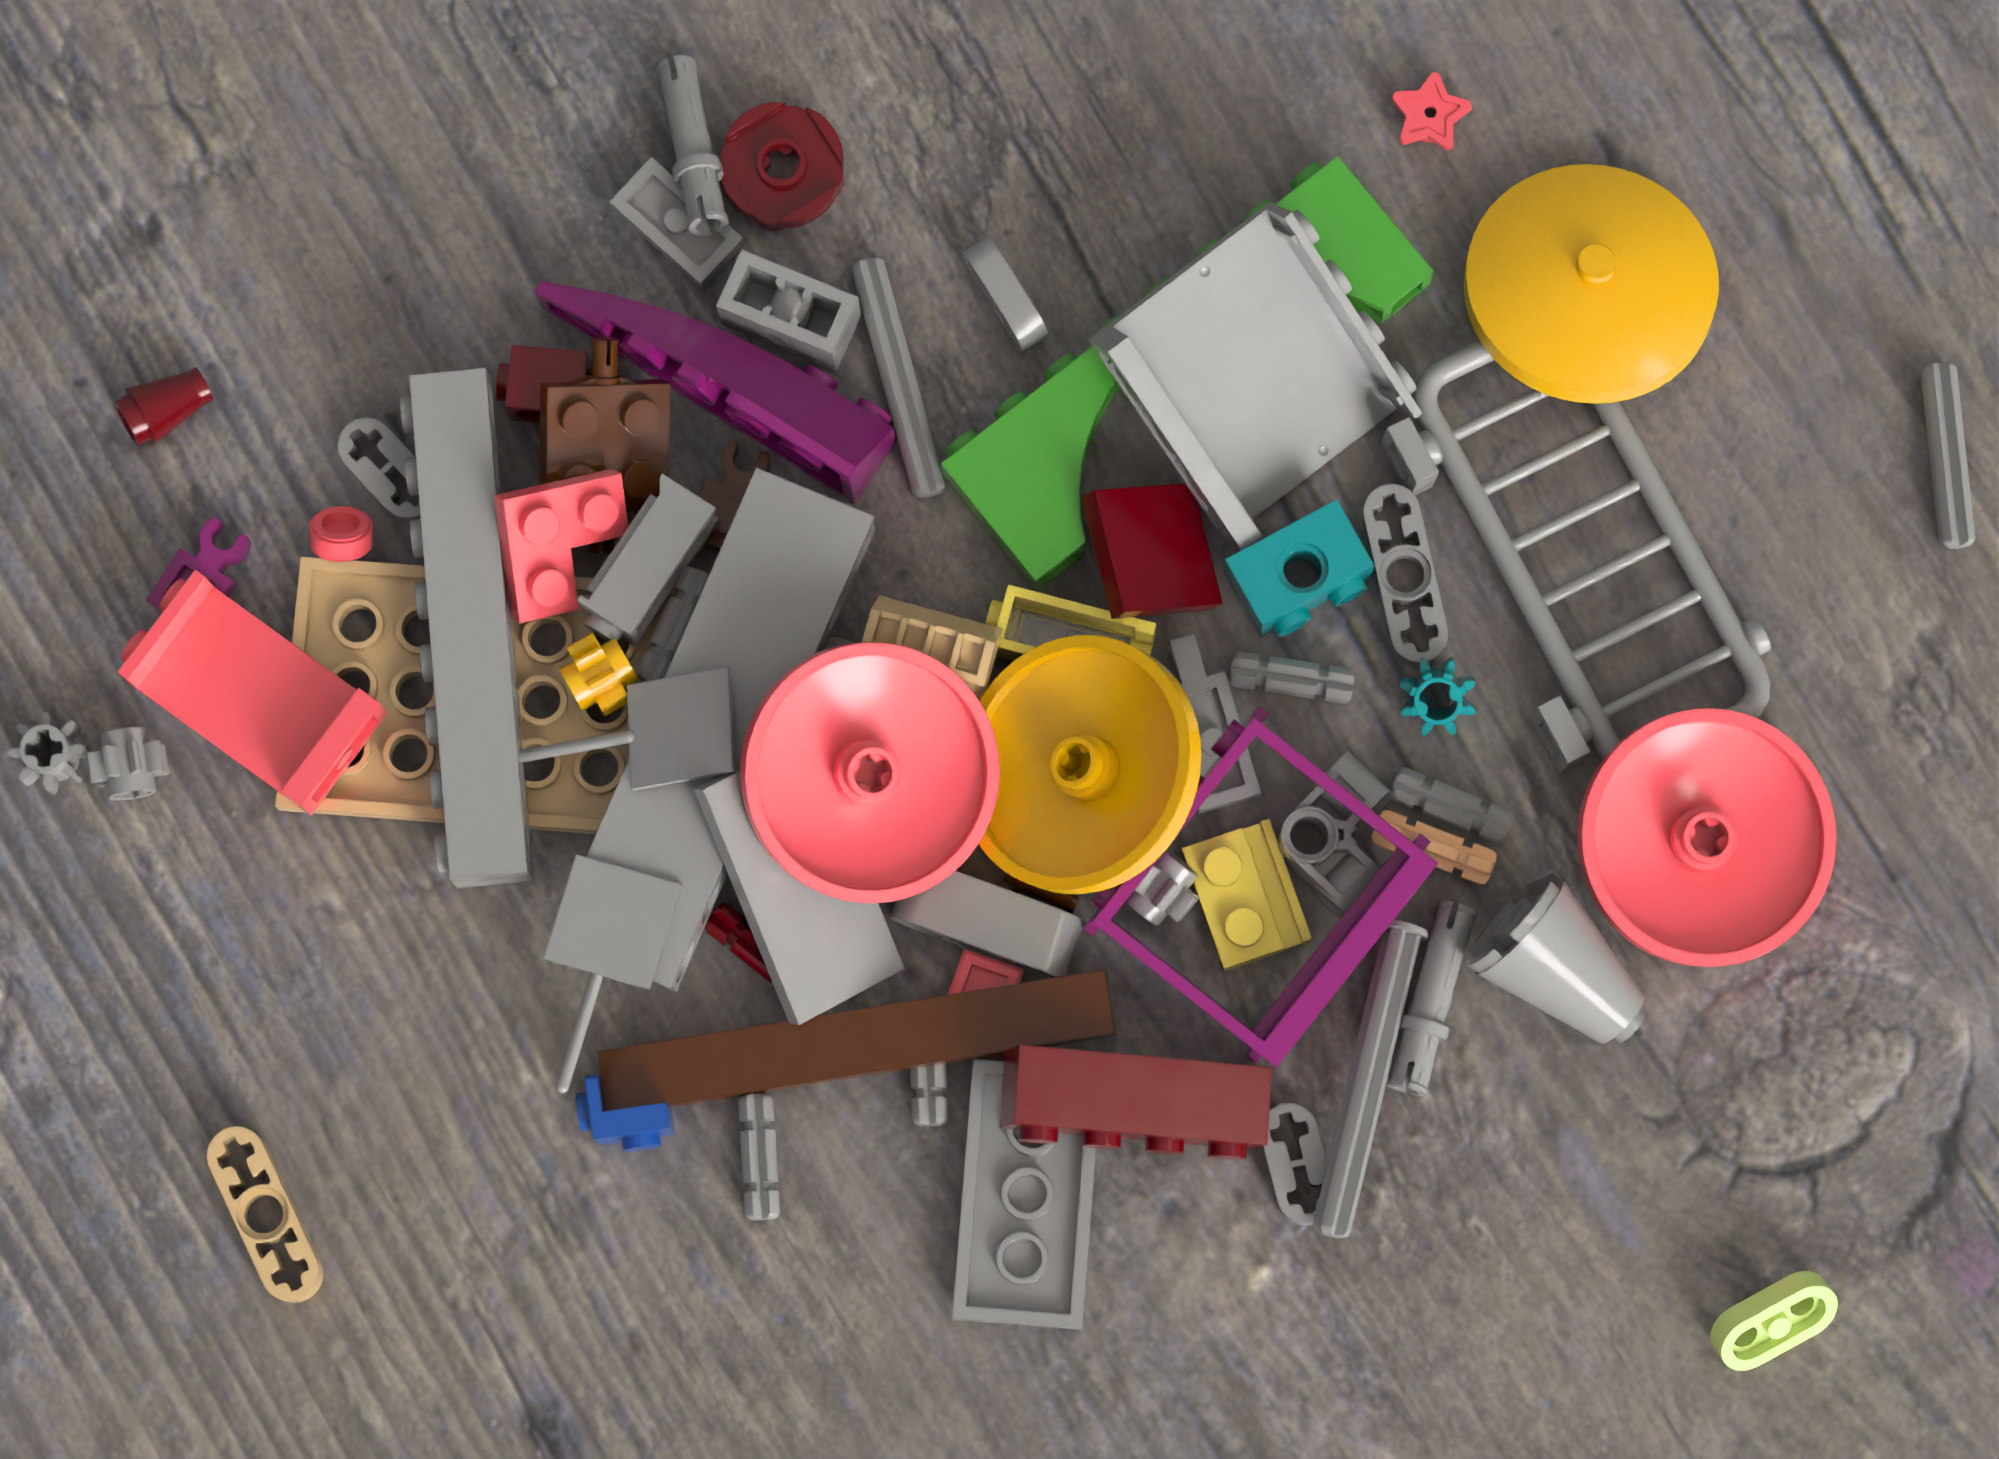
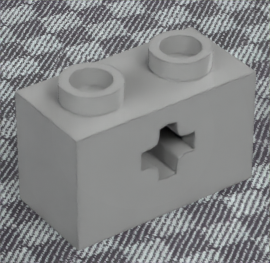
[716,249,861,372]

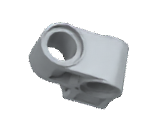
[1277,751,1395,919]

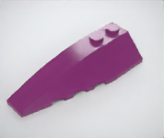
[534,281,896,504]

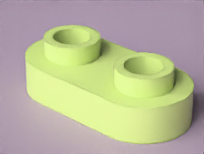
[1710,1271,1838,1371]

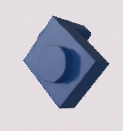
[576,1074,675,1152]

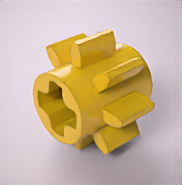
[559,632,638,716]

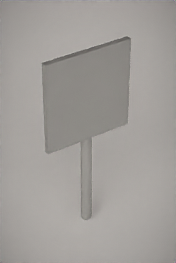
[520,666,735,791]
[543,854,682,1093]

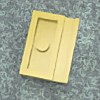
[1181,819,1312,972]

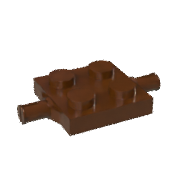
[539,336,670,554]

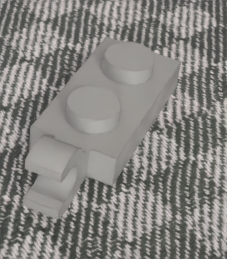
[1169,634,1261,814]

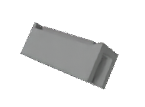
[577,474,720,647]

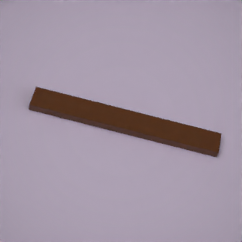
[597,970,1116,1111]

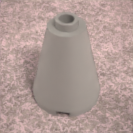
[1466,869,1645,1044]

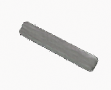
[1921,362,1976,549]

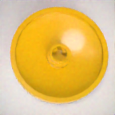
[1464,164,1719,404]
[979,635,1202,894]

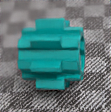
[1400,656,1476,736]

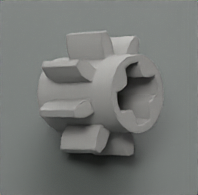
[7,712,92,795]
[86,727,169,801]
[1125,849,1200,926]

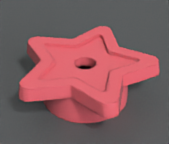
[1391,72,1472,151]

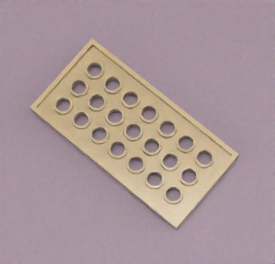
[275,557,678,834]

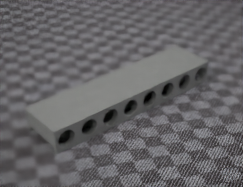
[586,468,876,992]

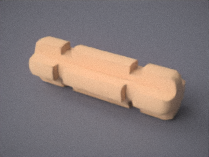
[1371,809,1497,885]

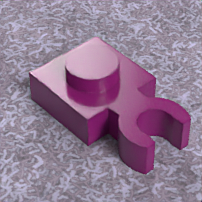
[145,517,251,613]

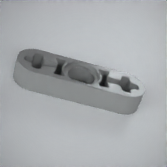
[1362,484,1448,668]

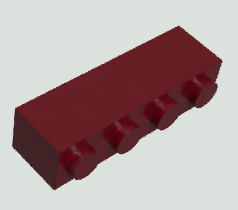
[1000,1045,1272,1160]

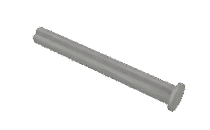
[1313,920,1429,1238]

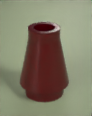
[114,367,213,446]

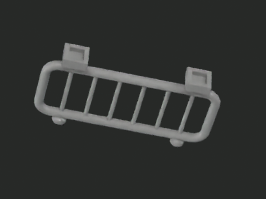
[1380,340,1771,775]

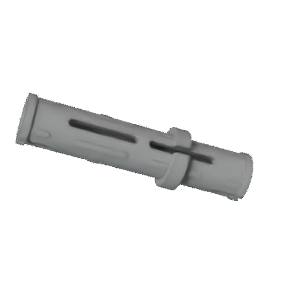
[657,55,729,236]
[1387,900,1478,1097]

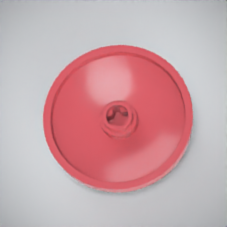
[740,642,1000,903]
[1577,708,1837,967]

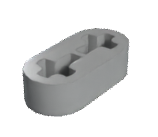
[960,236,1049,352]
[337,417,421,524]
[1262,1103,1328,1226]

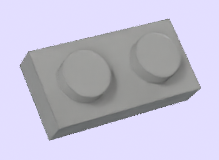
[609,157,745,290]

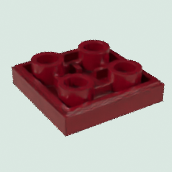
[1082,484,1223,619]

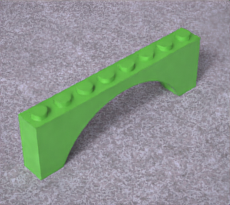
[941,156,1434,592]

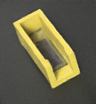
[985,585,1157,661]

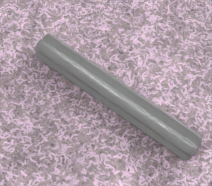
[852,257,945,499]

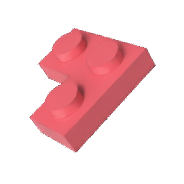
[494,469,628,623]

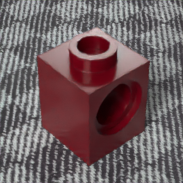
[496,345,592,423]

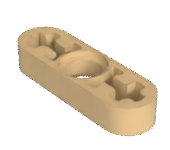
[207,1126,323,1303]

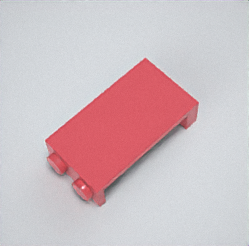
[118,570,388,815]

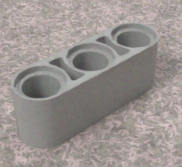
[889,871,1086,979]

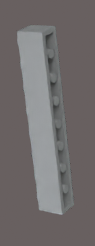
[400,368,534,888]

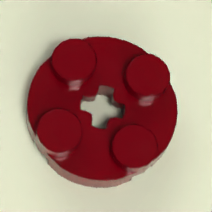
[720,102,844,231]

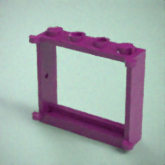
[1083,706,1438,1068]

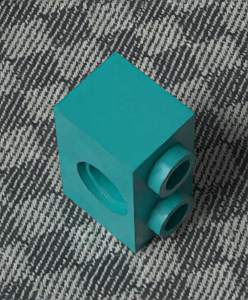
[1224,499,1374,637]

